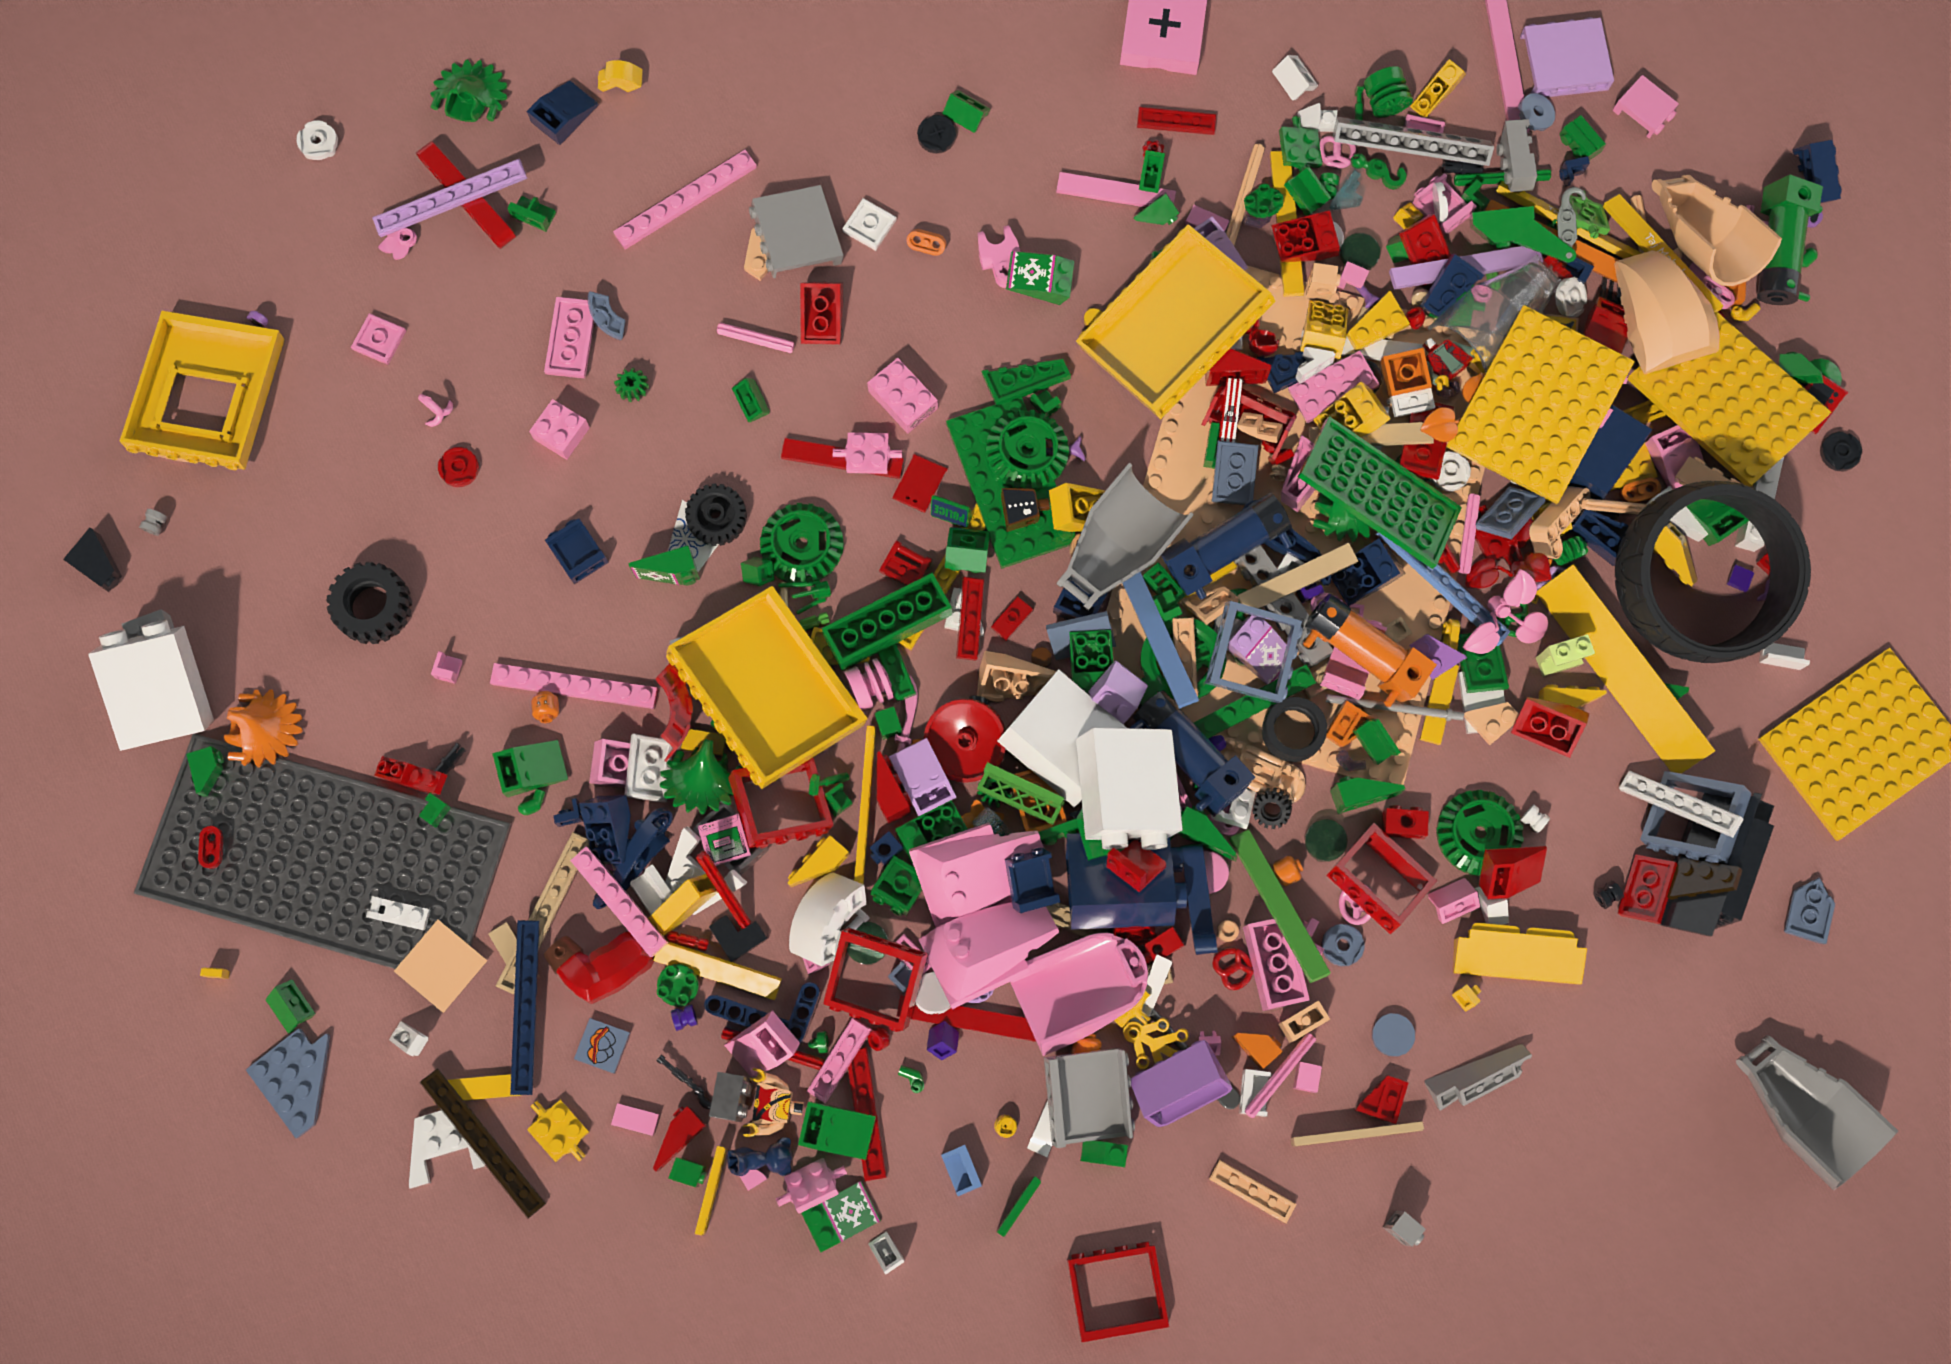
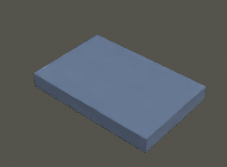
[1211,441,1259,506]
[1475,486,1545,539]
[1046,611,1116,660]

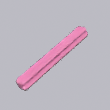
[717,323,794,353]
[1458,494,1480,574]

